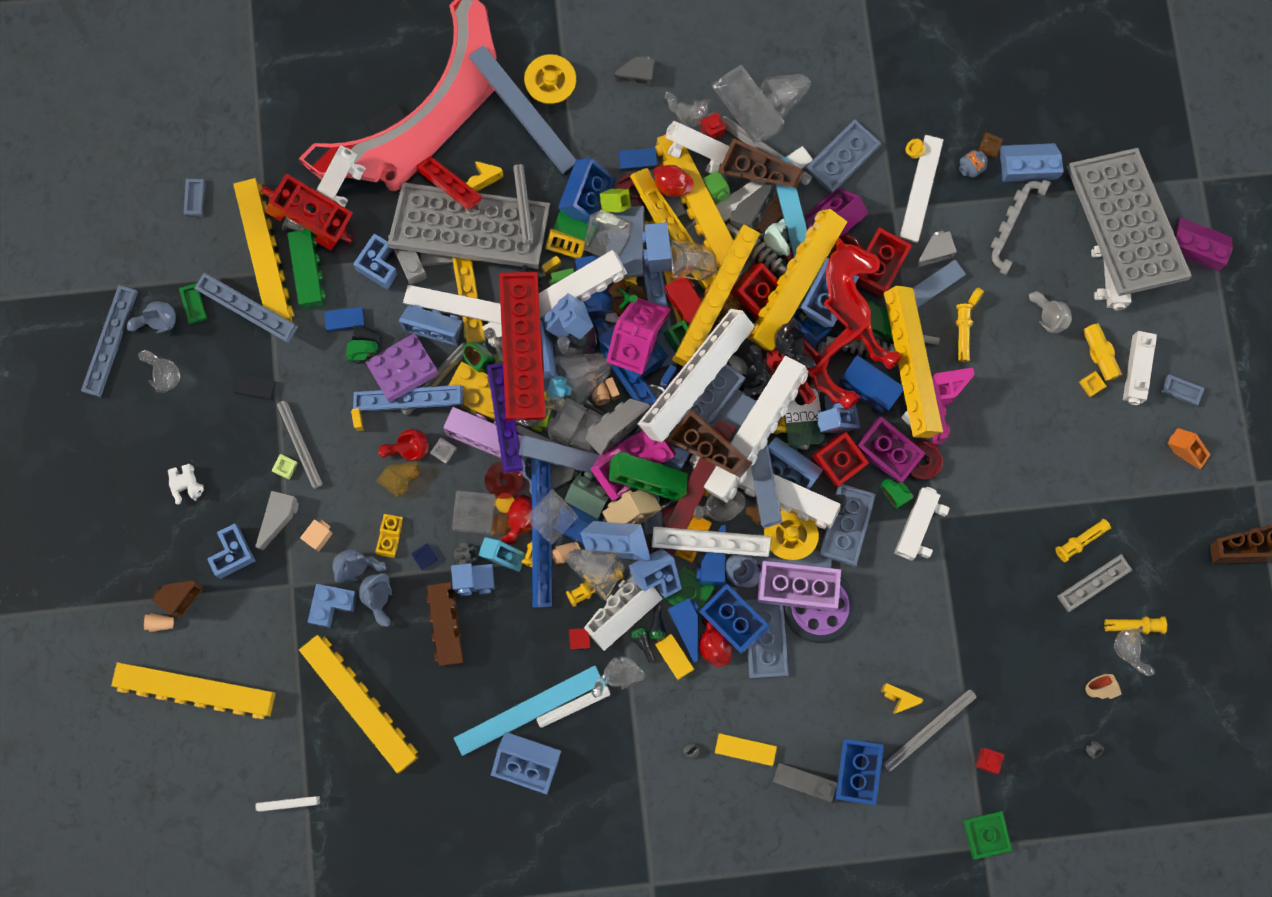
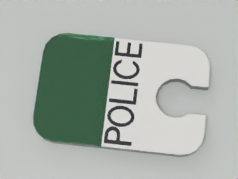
[784,388,825,446]

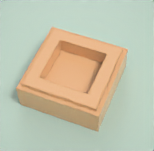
[605,377,620,401]

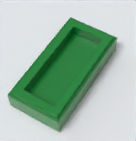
[179,283,208,325]

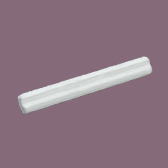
[537,686,610,727]

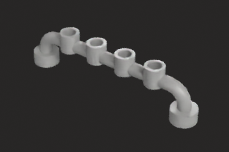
[991,180,1051,275]

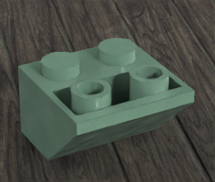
[564,471,611,519]

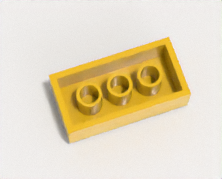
[449,362,519,426]

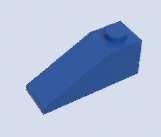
[696,525,726,587]
[668,597,700,662]

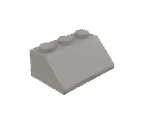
[585,399,651,455]

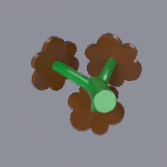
[608,279,647,317]

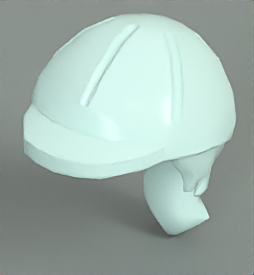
[763,219,791,256]

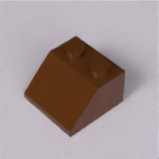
[152,580,204,618]

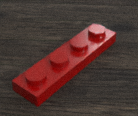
[416,156,482,210]

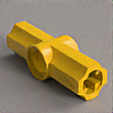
[1082,323,1122,381]

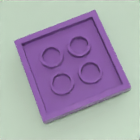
[365,333,439,403]

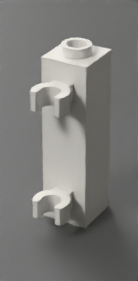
[666,121,730,174]
[316,145,366,207]
[1091,246,1131,310]
[1123,331,1157,405]
[894,487,950,561]

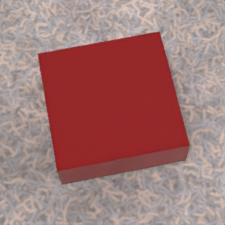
[569,628,590,650]

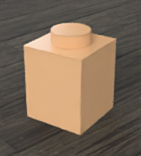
[300,519,333,552]

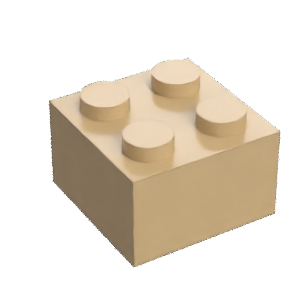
[602,489,662,524]

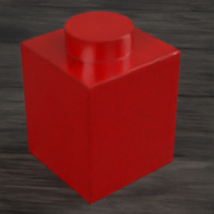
[700,112,726,140]
[975,748,1004,774]

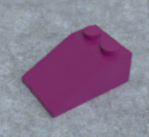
[856,416,925,483]

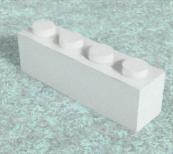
[584,572,662,651]

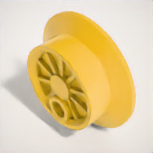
[524,55,576,104]
[764,510,819,561]

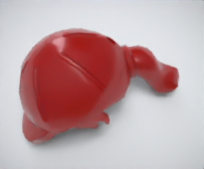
[653,164,694,197]
[378,429,429,461]
[501,494,532,545]
[699,616,733,667]

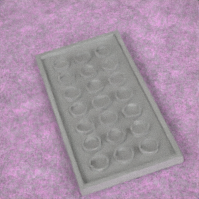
[1067,148,1192,296]
[388,182,550,269]

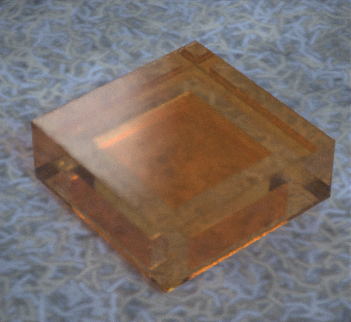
[978,133,1003,157]

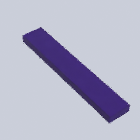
[487,363,523,473]

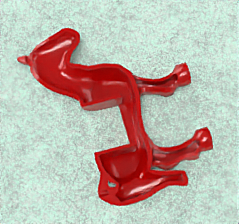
[767,238,903,410]

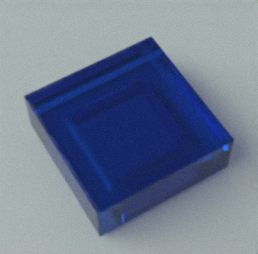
[411,543,438,570]

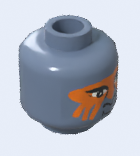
[959,150,988,178]

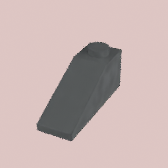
[730,183,777,231]
[772,763,838,802]

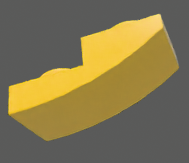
[375,514,403,558]
[655,634,694,680]

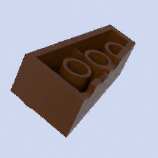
[718,138,805,188]
[665,410,753,478]
[1210,524,1272,564]
[426,582,464,667]

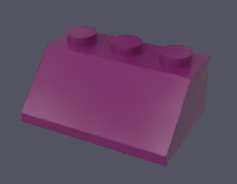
[804,187,868,238]
[1173,217,1233,271]

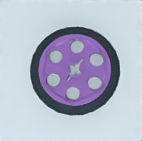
[783,577,857,643]

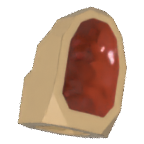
[1085,674,1121,699]

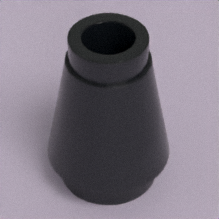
[352,325,381,344]

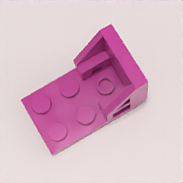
[606,297,671,374]
[932,368,975,446]
[591,429,676,501]

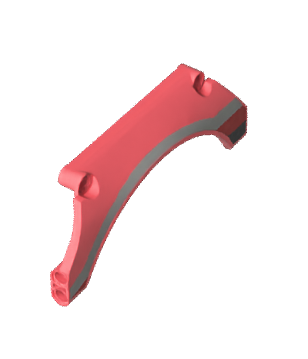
[299,0,497,191]

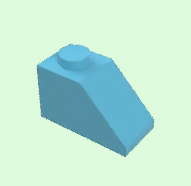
[478,538,526,572]

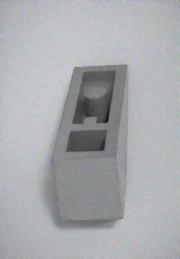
[388,235,427,285]
[256,491,299,551]

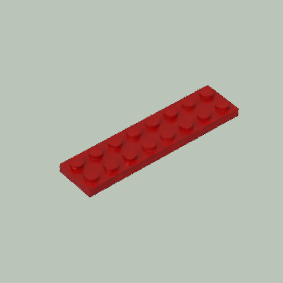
[499,272,545,421]

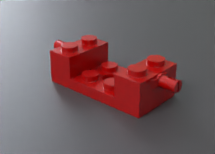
[260,173,354,250]

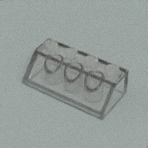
[711,65,784,143]

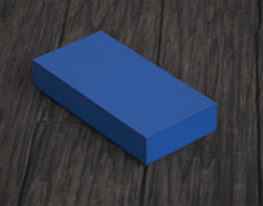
[619,148,657,171]
[324,307,365,332]
[660,365,677,389]

